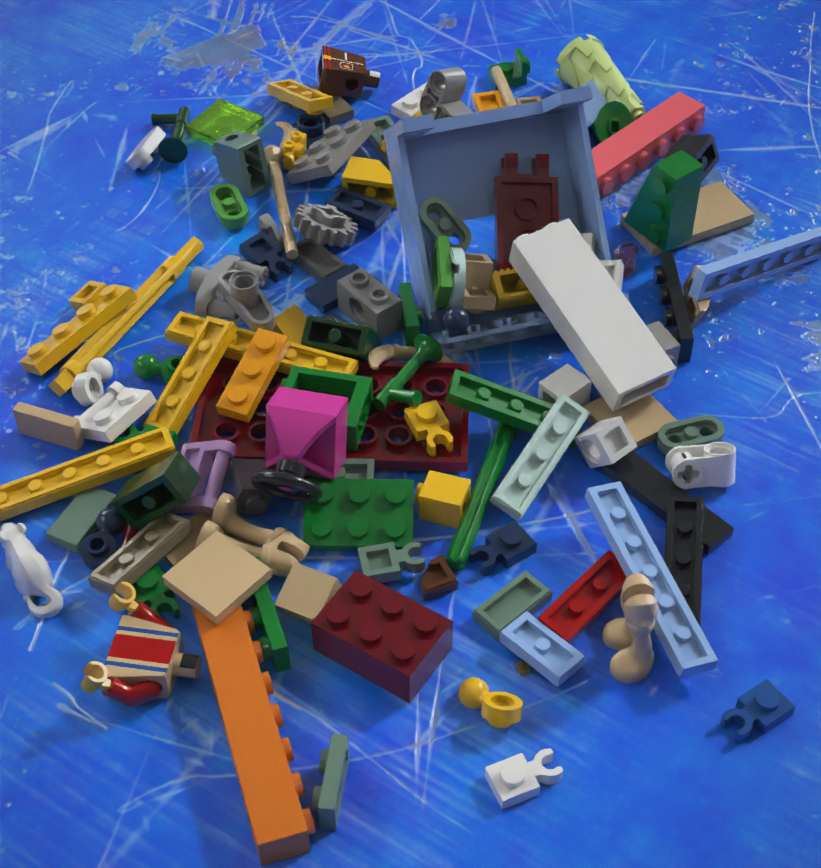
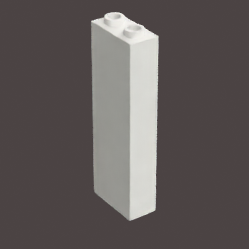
[509,218,676,412]

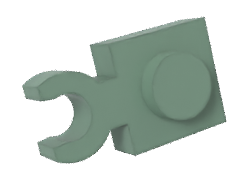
[357,542,425,583]

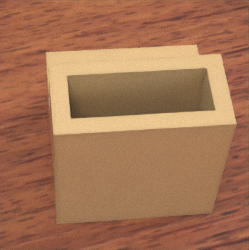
[274,562,342,624]

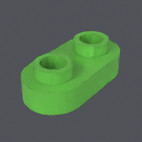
[210,184,249,230]

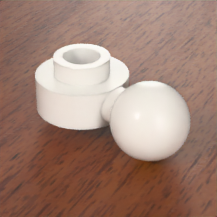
[72,357,113,406]

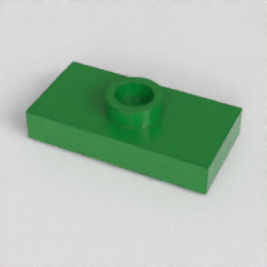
[398,282,423,347]

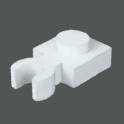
[484,748,563,810]

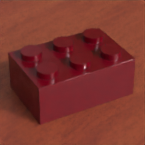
[311,570,453,703]

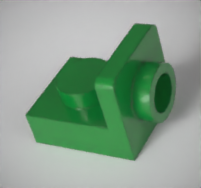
[488,48,531,90]

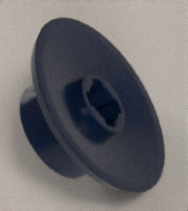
[292,113,332,149]

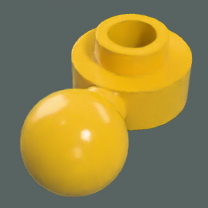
[458,677,523,728]

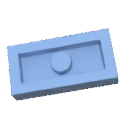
[499,611,585,687]

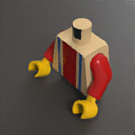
[81,582,201,707]

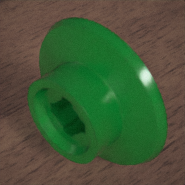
[593,101,633,143]

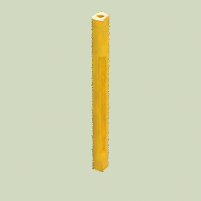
[48,236,204,397]

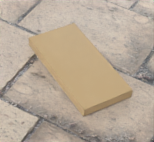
[620,181,755,257]

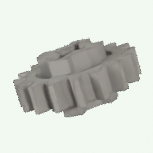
[292,203,359,247]

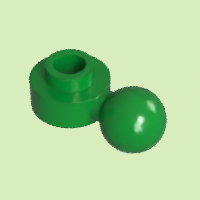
[133,354,183,385]

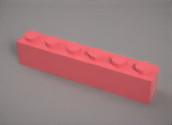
[591,92,706,198]

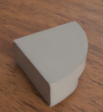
[258,213,285,254]

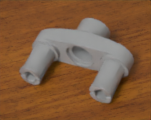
[189,255,269,325]
[218,270,275,332]

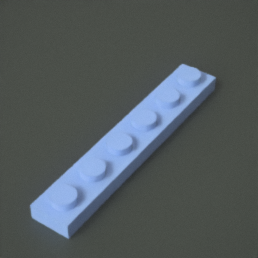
[689,226,821,301]
[585,481,718,678]

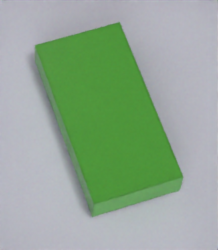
[431,236,453,308]

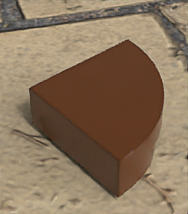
[421,555,458,601]

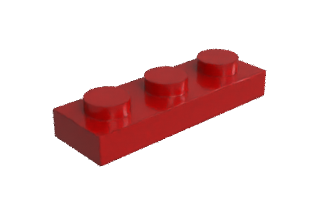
[537,550,627,644]

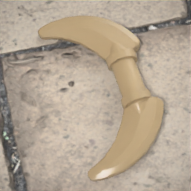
[368,344,456,370]

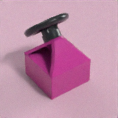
[251,387,348,502]

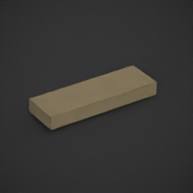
[87,512,193,596]

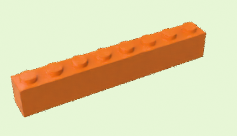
[191,600,316,866]

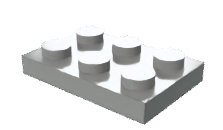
[286,119,377,184]

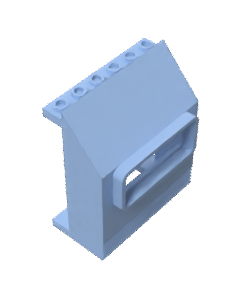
[383,86,629,355]

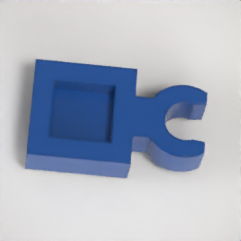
[720,679,795,744]

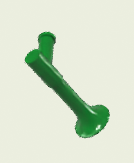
[372,334,443,411]

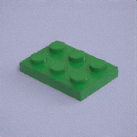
[303,478,414,551]

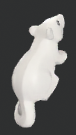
[0,522,63,618]

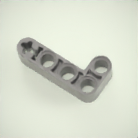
[419,67,474,120]

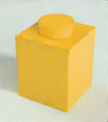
[414,470,471,528]

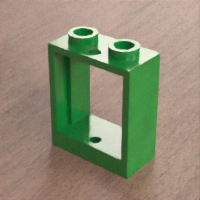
[280,366,373,451]

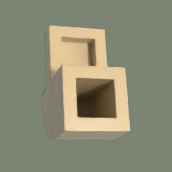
[461,253,496,314]

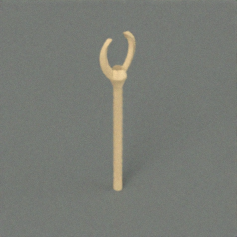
[251,121,298,259]

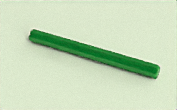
[446,422,518,570]

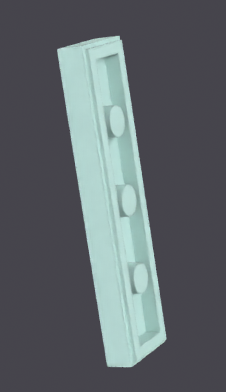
[489,393,590,521]

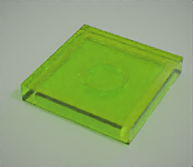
[185,99,264,145]

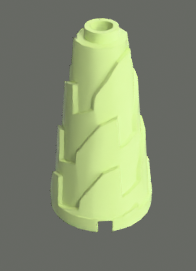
[554,34,646,121]

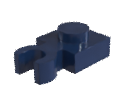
[239,231,293,282]
[468,520,537,577]

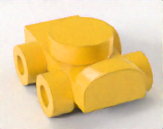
[283,131,307,170]

